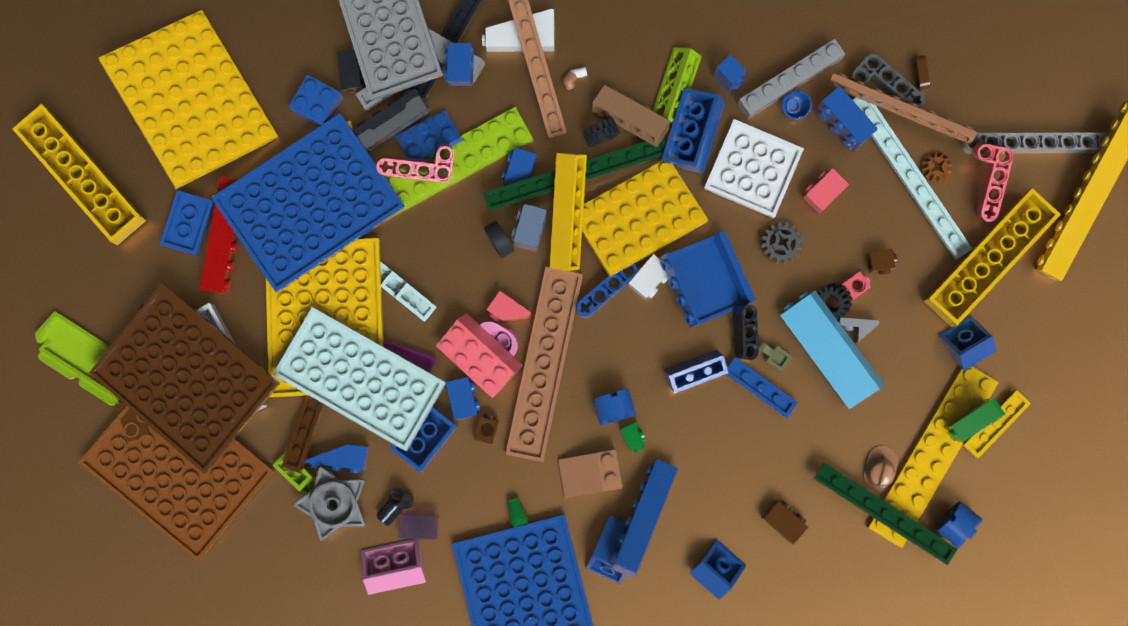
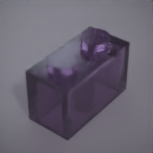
[398,510,440,540]

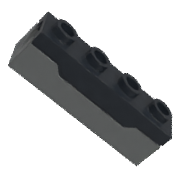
[352,89,432,152]

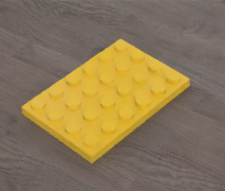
[582,161,708,277]

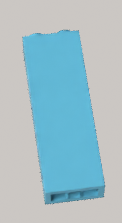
[780,291,884,409]

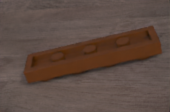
[281,396,325,473]

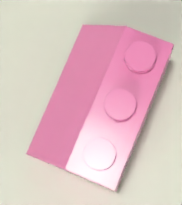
[361,538,426,595]

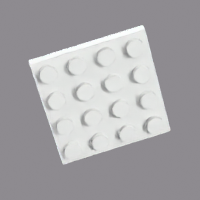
[704,119,804,219]

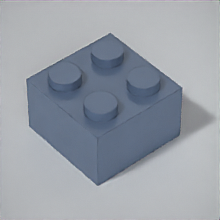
[511,204,547,252]

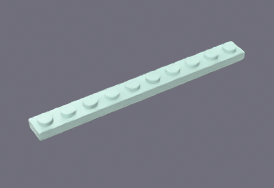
[853,98,973,260]

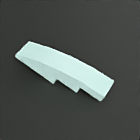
[381,262,437,322]

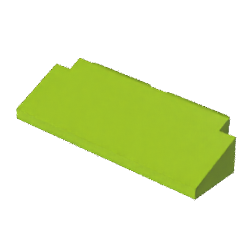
[35,311,121,406]

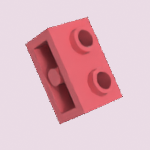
[803,169,849,214]

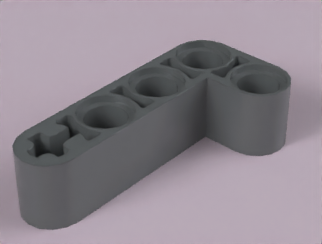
[849,54,925,108]

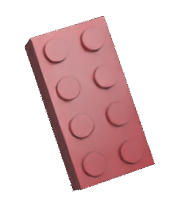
[436,313,523,398]

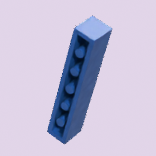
[611,459,678,578]

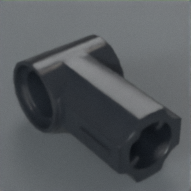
[376,488,414,526]

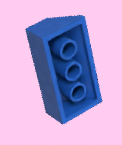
[662,88,725,173]

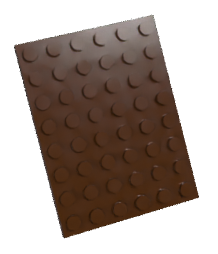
[89,283,280,474]

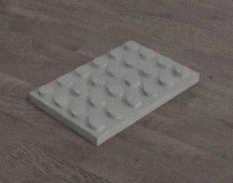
[339,0,443,101]

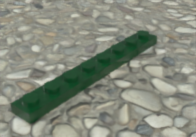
[813,463,958,565]

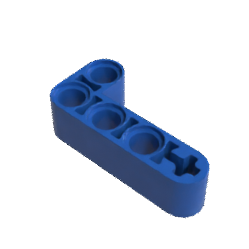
[576,264,637,318]

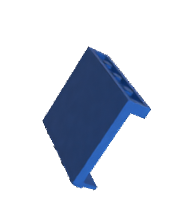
[660,230,756,328]

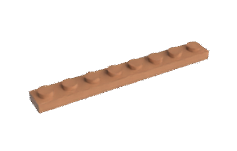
[508,0,567,138]
[828,73,977,144]

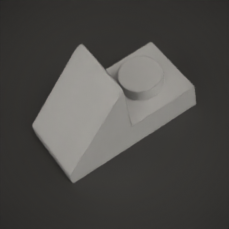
[837,317,879,343]

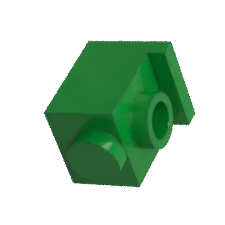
[620,422,646,453]

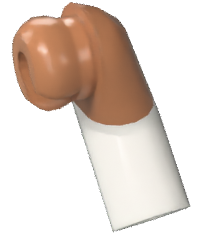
[563,67,587,89]

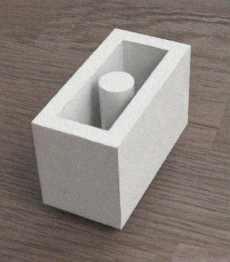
[628,254,668,300]

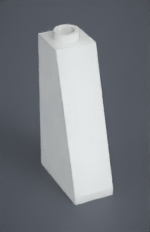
[482,9,554,52]

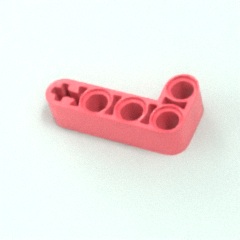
[376,143,454,182]
[972,143,1014,222]

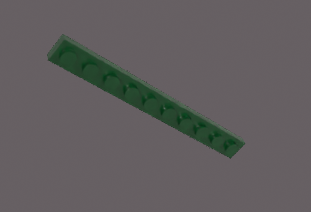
[483,137,666,212]

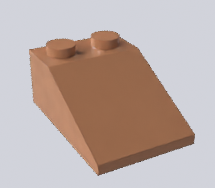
[558,450,623,498]

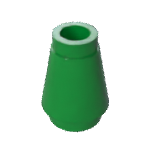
[507,498,529,528]

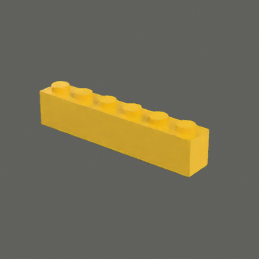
[549,152,587,271]

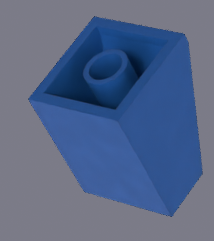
[586,516,628,584]

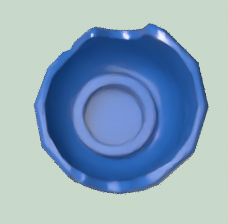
[781,91,812,120]

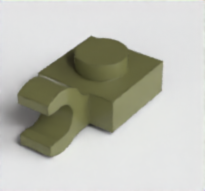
[759,342,793,372]

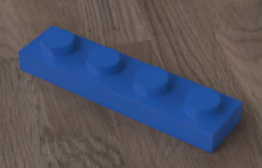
[725,357,798,418]

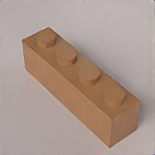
[592,85,670,147]

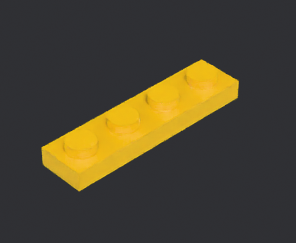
[963,390,1031,459]

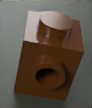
[866,249,898,275]

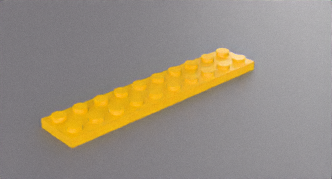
[867,366,999,548]

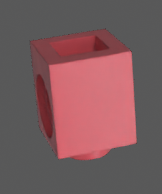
[841,272,871,300]

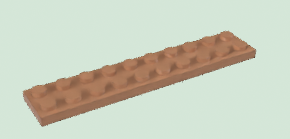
[506,267,583,462]

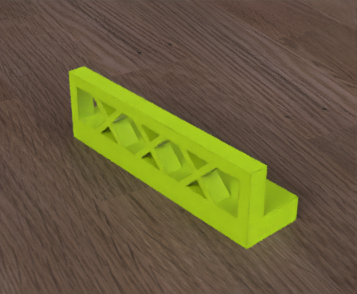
[653,47,702,125]

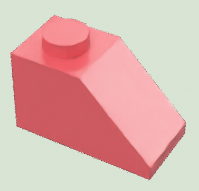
[487,291,532,322]

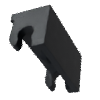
[337,50,366,93]

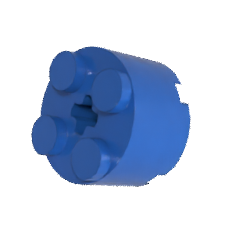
[592,389,637,426]
[936,501,983,548]

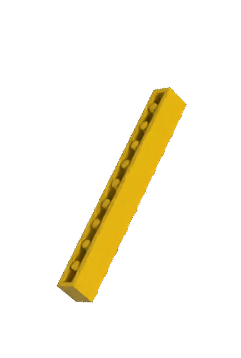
[1036,100,1128,281]

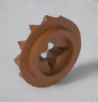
[921,152,952,182]

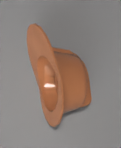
[864,445,898,492]

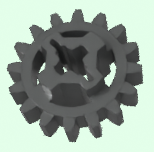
[761,222,803,264]

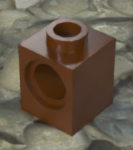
[474,414,499,444]

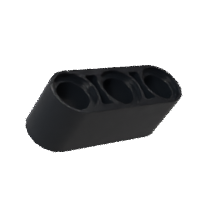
[733,304,759,360]

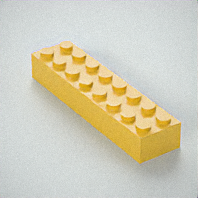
[12,104,147,245]
[924,188,1061,327]

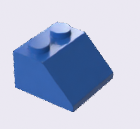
[938,315,997,371]
[690,540,746,600]

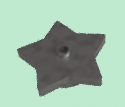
[294,466,365,541]

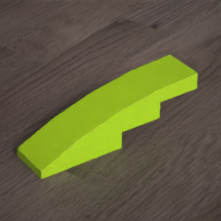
[273,451,337,506]

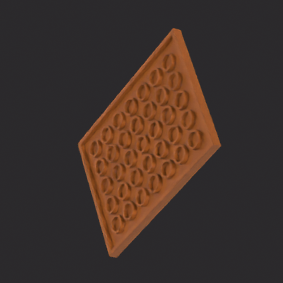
[78,406,274,562]

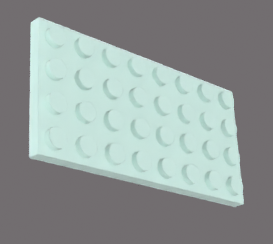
[273,307,446,451]

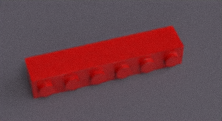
[199,177,238,295]

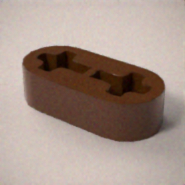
[913,55,930,91]

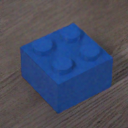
[289,75,344,127]

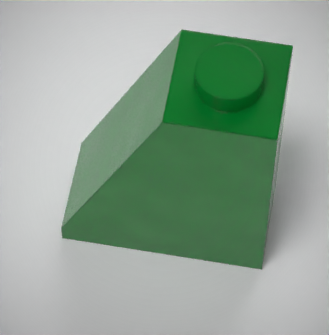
[946,398,1006,442]

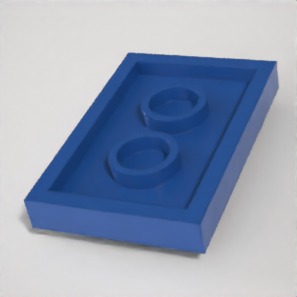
[395,109,462,160]
[160,190,215,256]

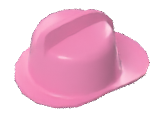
[480,322,518,356]

